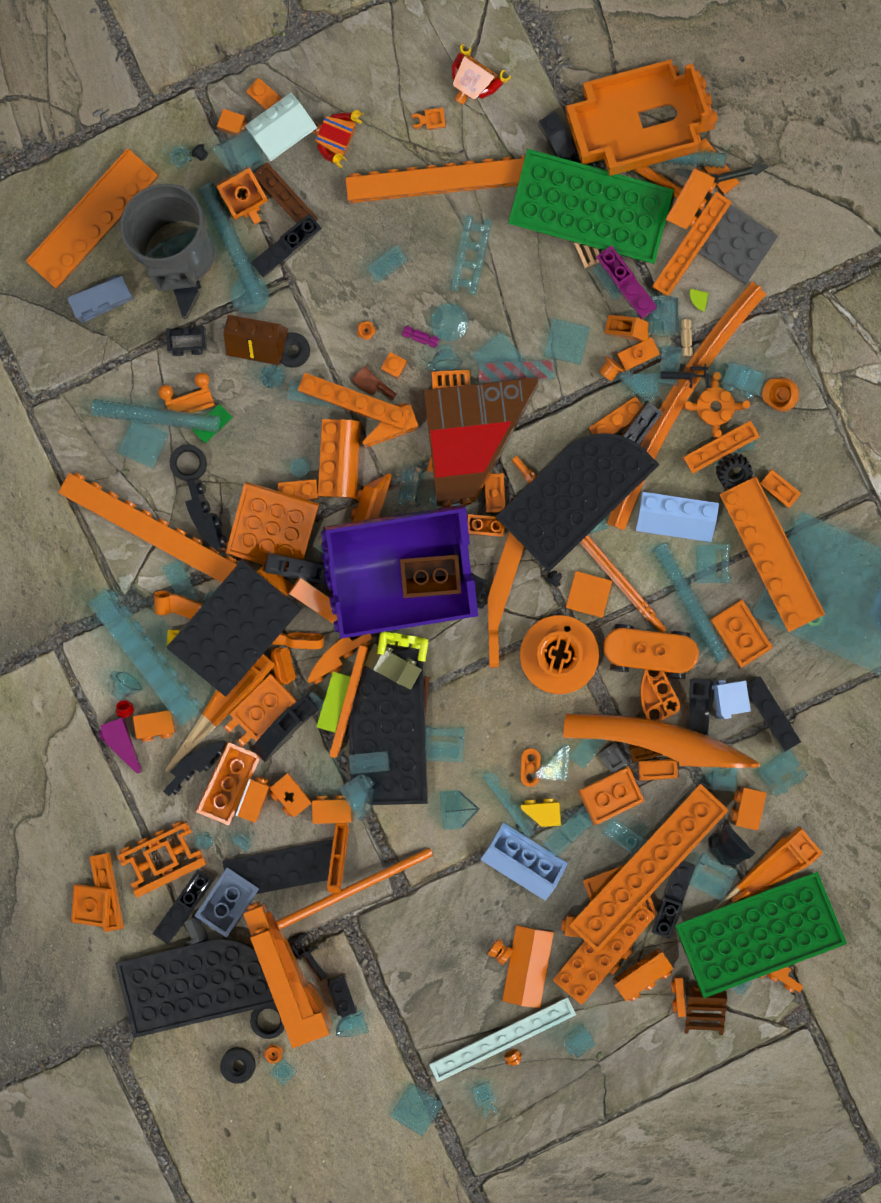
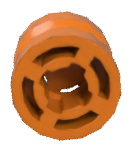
[487,939,514,965]

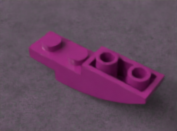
[596,245,658,319]

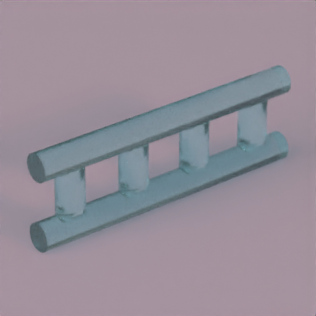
[450,215,492,296]

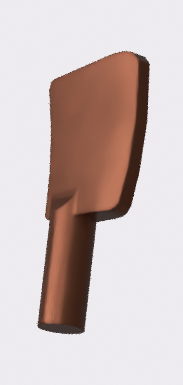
[352,366,397,400]

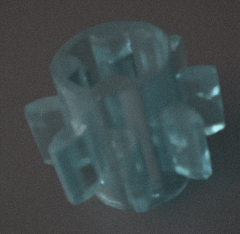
[168,145,192,169]
[260,365,285,389]

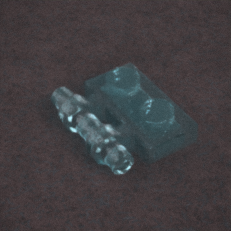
[758,749,808,797]

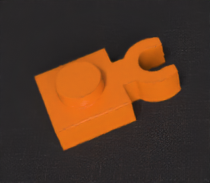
[412,108,446,130]

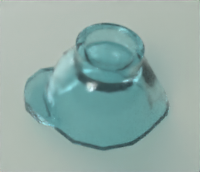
[428,344,463,371]
[110,671,143,701]

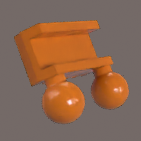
[158,372,215,421]

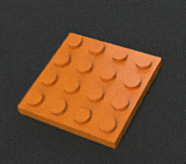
[226,481,319,570]

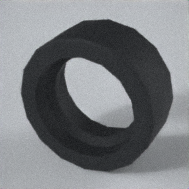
[169,444,207,481]
[250,1004,285,1039]

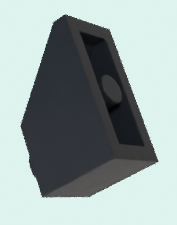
[173,280,201,319]

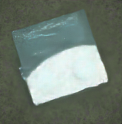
[719,362,766,398]

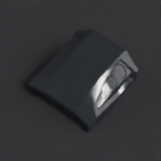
[708,825,755,867]

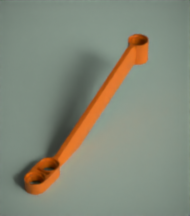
[488,497,524,668]
[154,591,324,649]

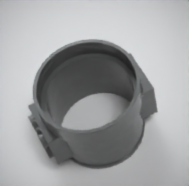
[120,184,216,291]

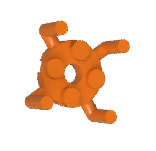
[683,372,750,439]

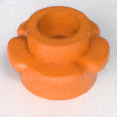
[357,321,376,340]
[264,1044,283,1064]
[504,1048,522,1066]

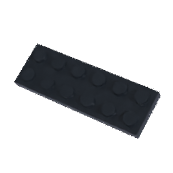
[222,840,333,894]

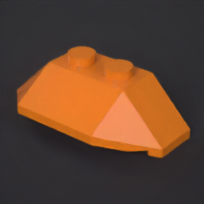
[351,474,392,522]

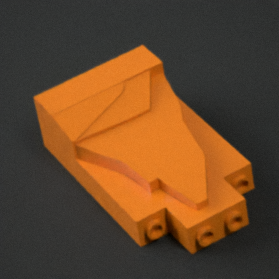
[243,902,333,1049]

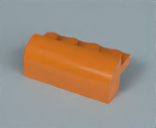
[318,419,361,499]

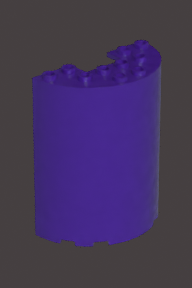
[321,505,478,638]

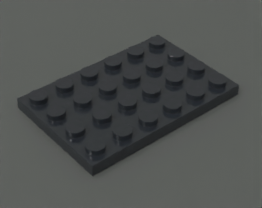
[166,559,301,697]

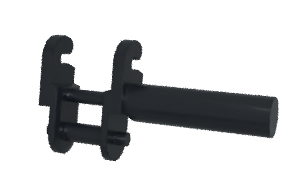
[660,363,709,389]
[290,932,327,981]

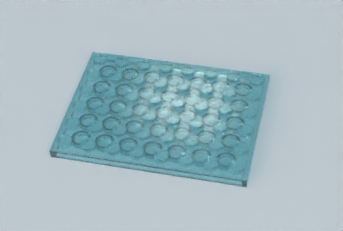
[752,512,881,676]

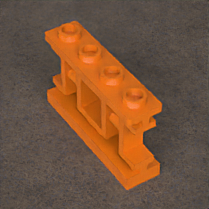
[117,820,208,898]

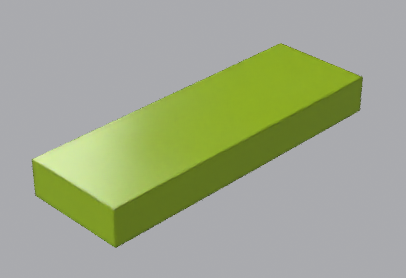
[317,672,351,733]

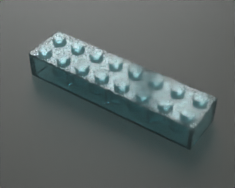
[87,589,203,726]

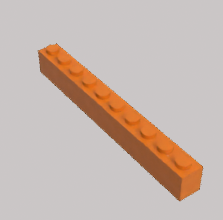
[345,155,525,204]
[58,472,237,583]

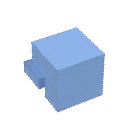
[712,680,751,719]

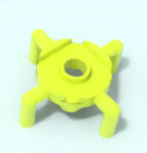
[377,631,429,662]

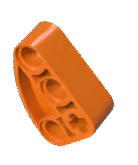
[639,669,680,721]

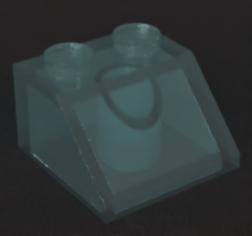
[339,774,374,821]

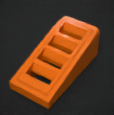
[431,370,471,389]

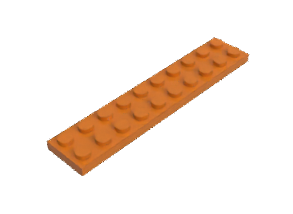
[569,784,729,953]

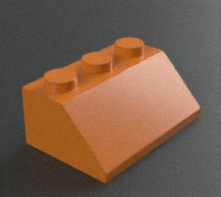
[666,167,717,229]
[612,948,674,1002]

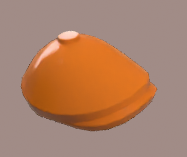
[762,377,799,412]

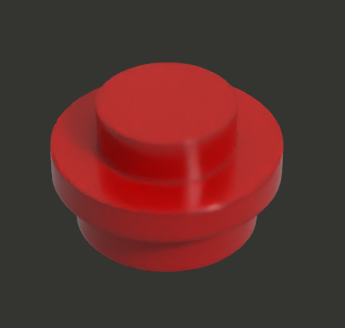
[115,700,135,718]

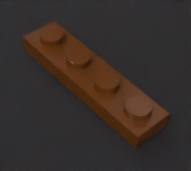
[254,162,318,224]

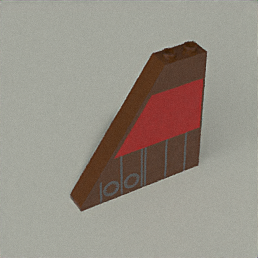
[424,377,539,508]

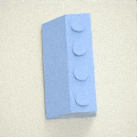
[636,492,719,542]
[480,822,568,901]

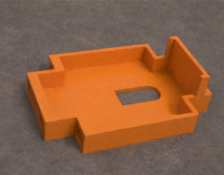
[566,59,718,176]

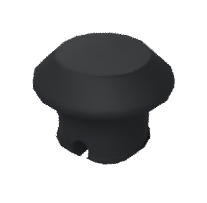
[192,144,208,161]
[545,570,562,587]

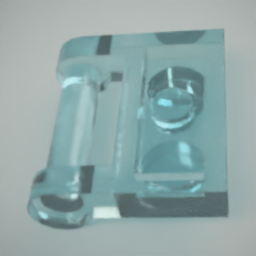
[696,545,731,584]
[426,726,464,762]
[689,853,738,902]

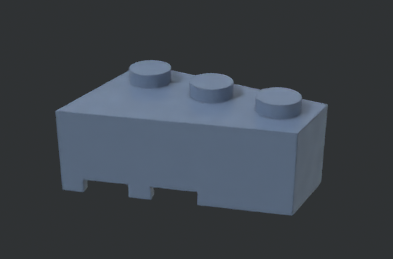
[67,275,133,323]

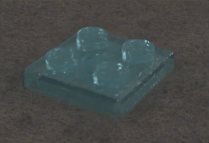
[117,418,169,469]
[390,1083,443,1137]

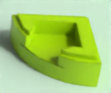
[689,289,709,312]

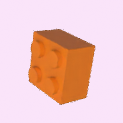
[729,786,767,831]

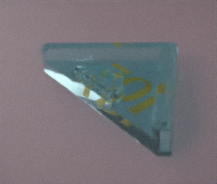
[532,744,570,780]

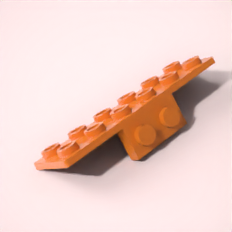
[553,905,655,1005]

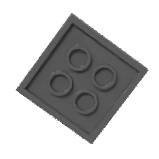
[698,205,778,285]

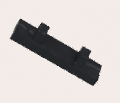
[263,552,327,585]

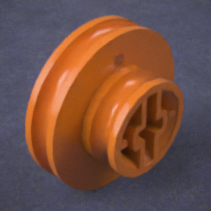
[520,615,599,694]

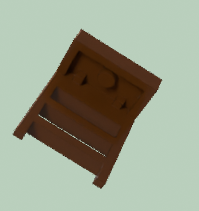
[684,981,727,1035]

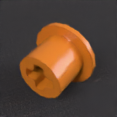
[599,355,625,381]

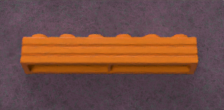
[327,823,349,893]

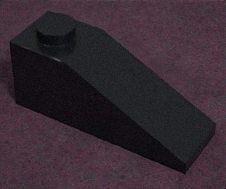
[538,111,581,163]

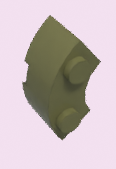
[364,644,422,690]

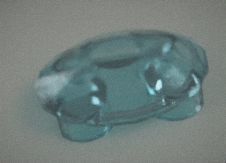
[430,303,469,342]

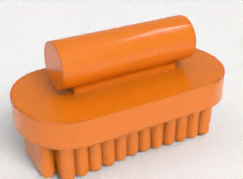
[270,647,296,685]

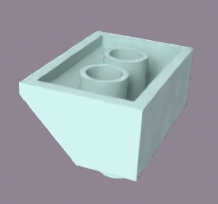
[245,93,317,161]

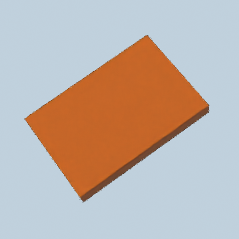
[710,599,773,668]
[578,766,645,826]

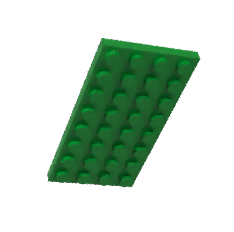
[507,149,674,264]
[675,872,847,999]

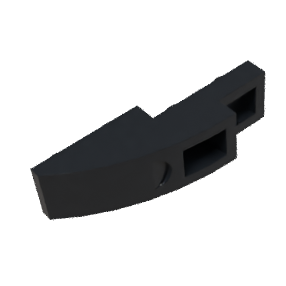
[251,213,322,278]
[185,479,227,552]
[252,694,319,762]
[163,741,227,796]
[652,861,696,939]
[152,870,214,945]

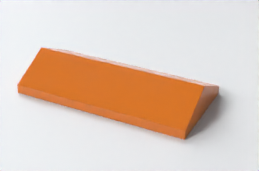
[195,742,260,826]
[502,925,554,1008]

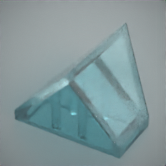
[440,790,480,830]

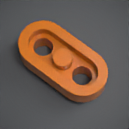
[520,748,541,787]

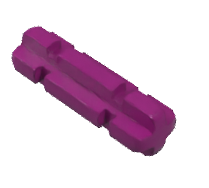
[402,326,439,348]

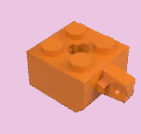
[215,166,268,224]

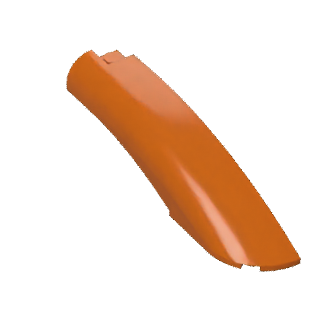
[563,714,760,768]

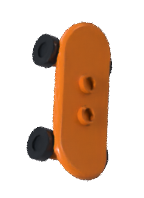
[604,624,699,680]

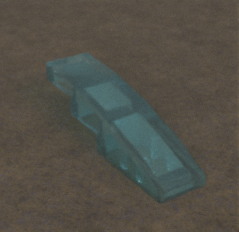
[543,804,593,857]

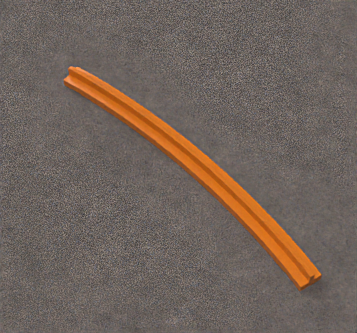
[607,281,766,530]

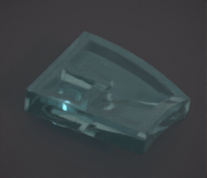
[212,128,267,175]

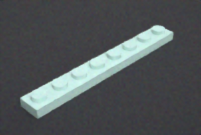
[429,997,576,1082]

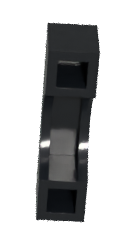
[746,676,801,752]
[689,679,711,736]

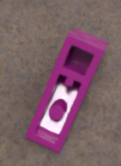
[99,718,143,774]

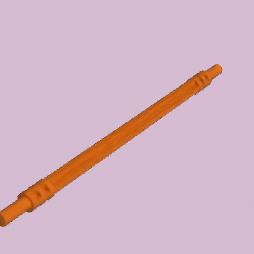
[511,456,667,633]

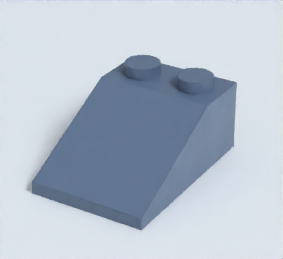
[195,867,259,938]

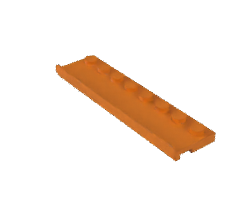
[26,148,159,289]
[720,476,825,633]

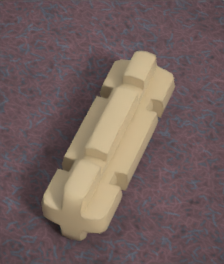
[681,319,692,357]

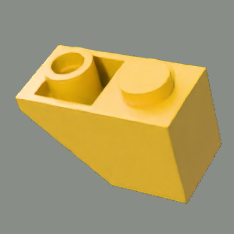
[520,798,561,827]

